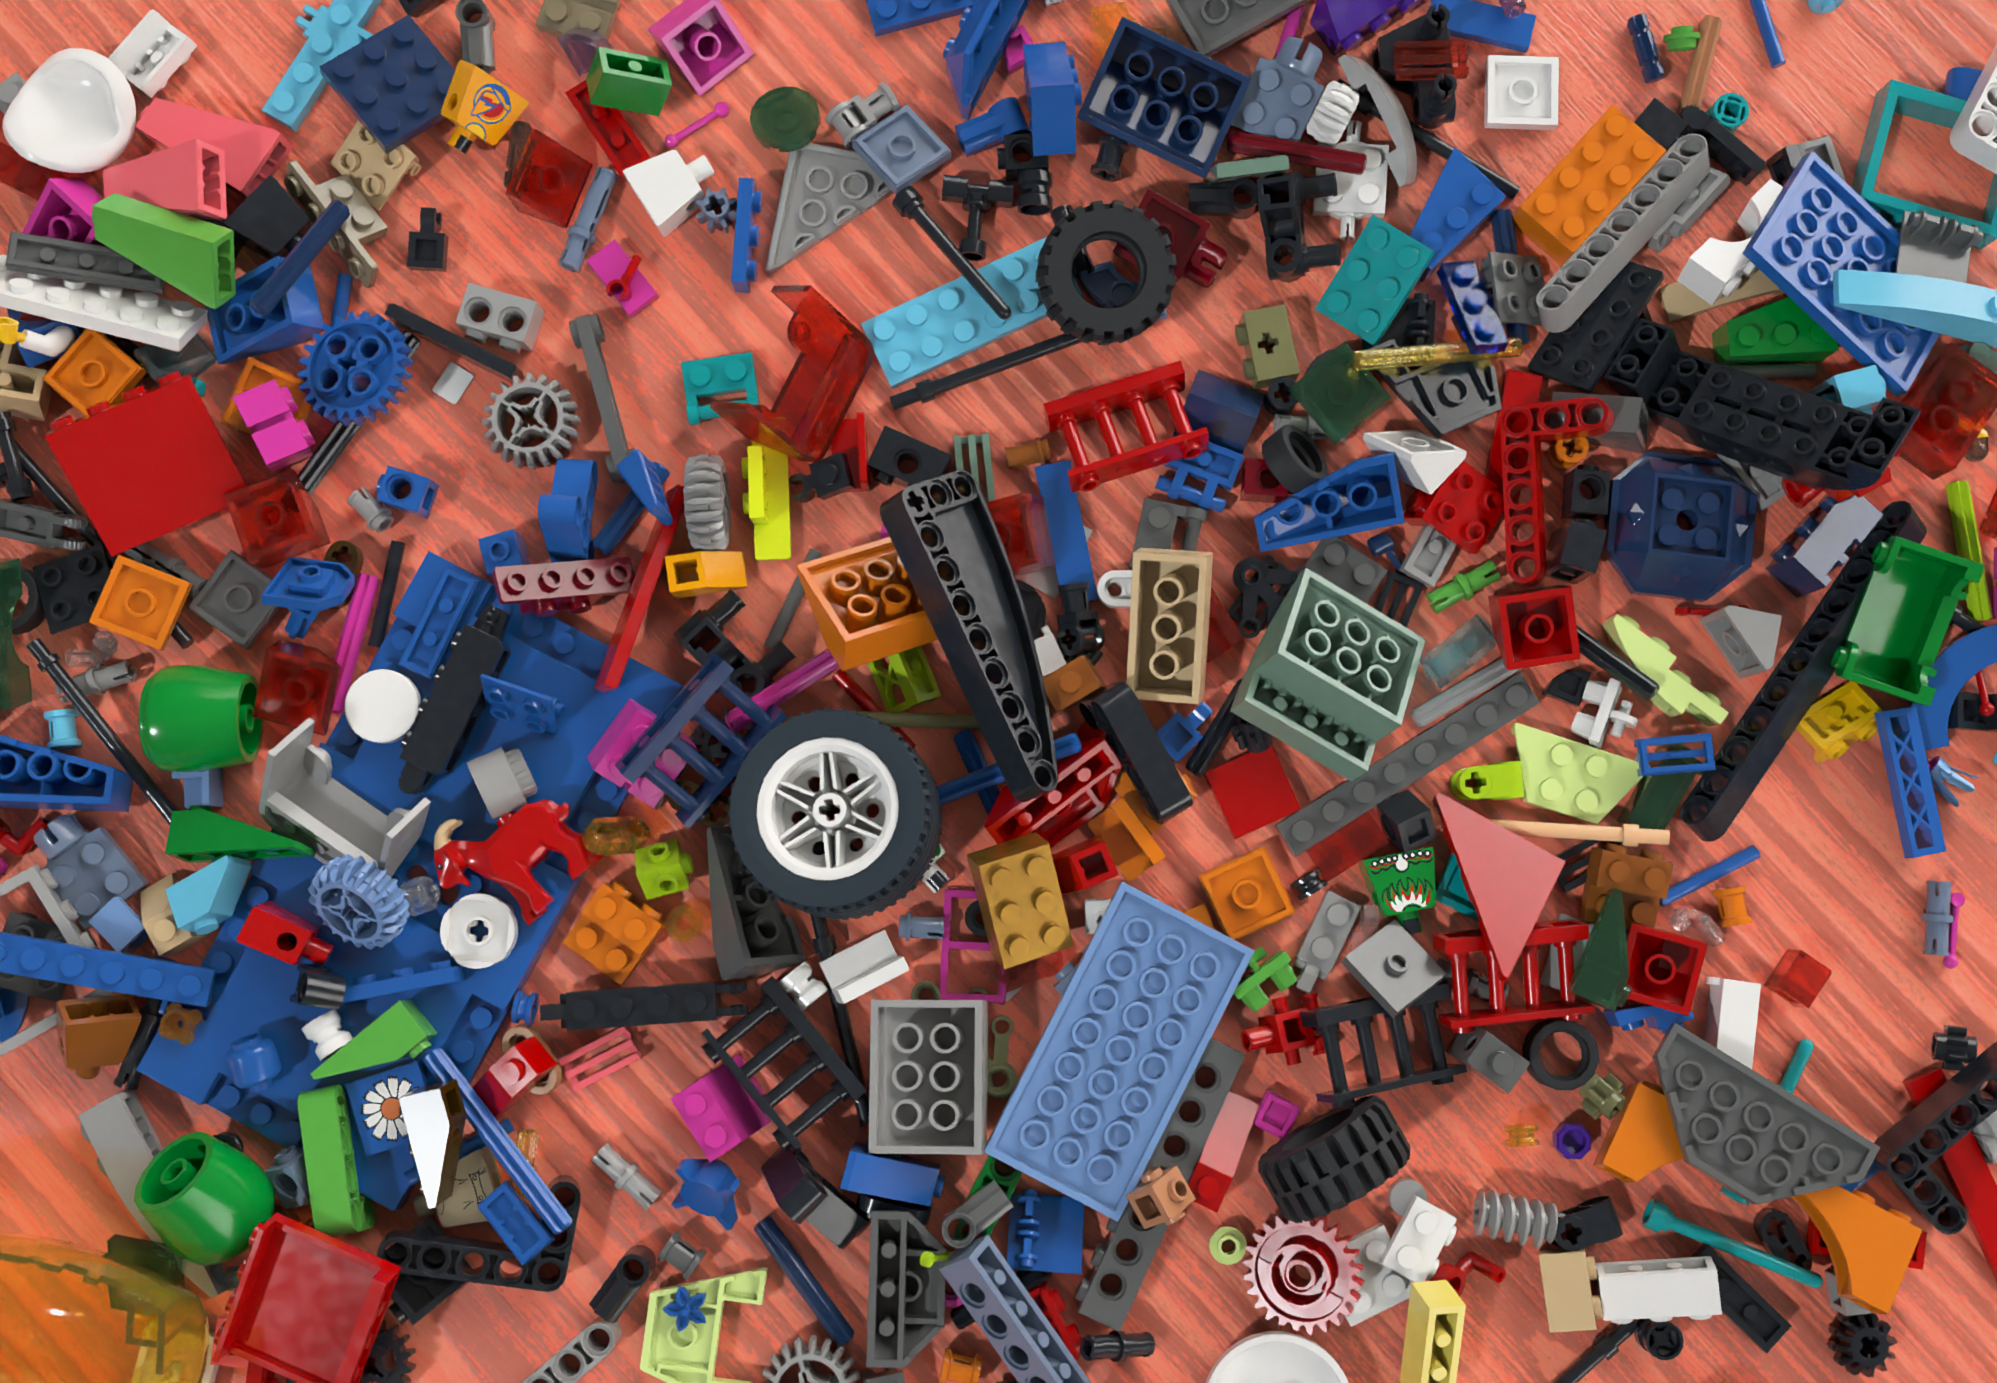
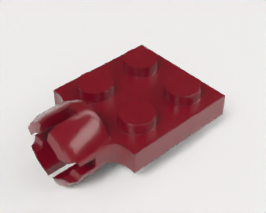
[1113,188,1227,288]

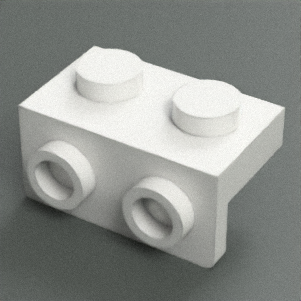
[108,9,197,98]
[1380,1194,1457,1282]

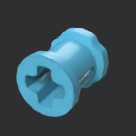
[44,709,82,750]

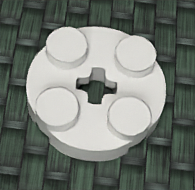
[440,894,518,969]

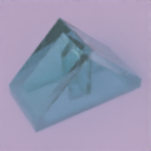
[133,334,217,383]

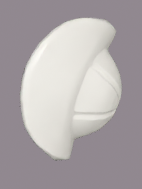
[2,48,136,173]

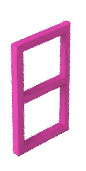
[940,890,1007,1005]

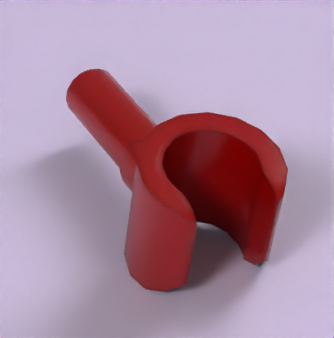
[606,255,642,302]

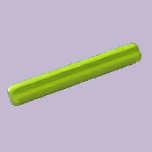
[1946,481,1993,622]

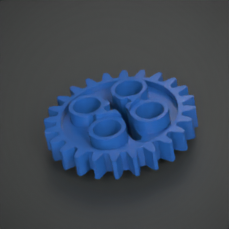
[297,311,414,426]

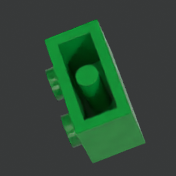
[586,47,672,116]

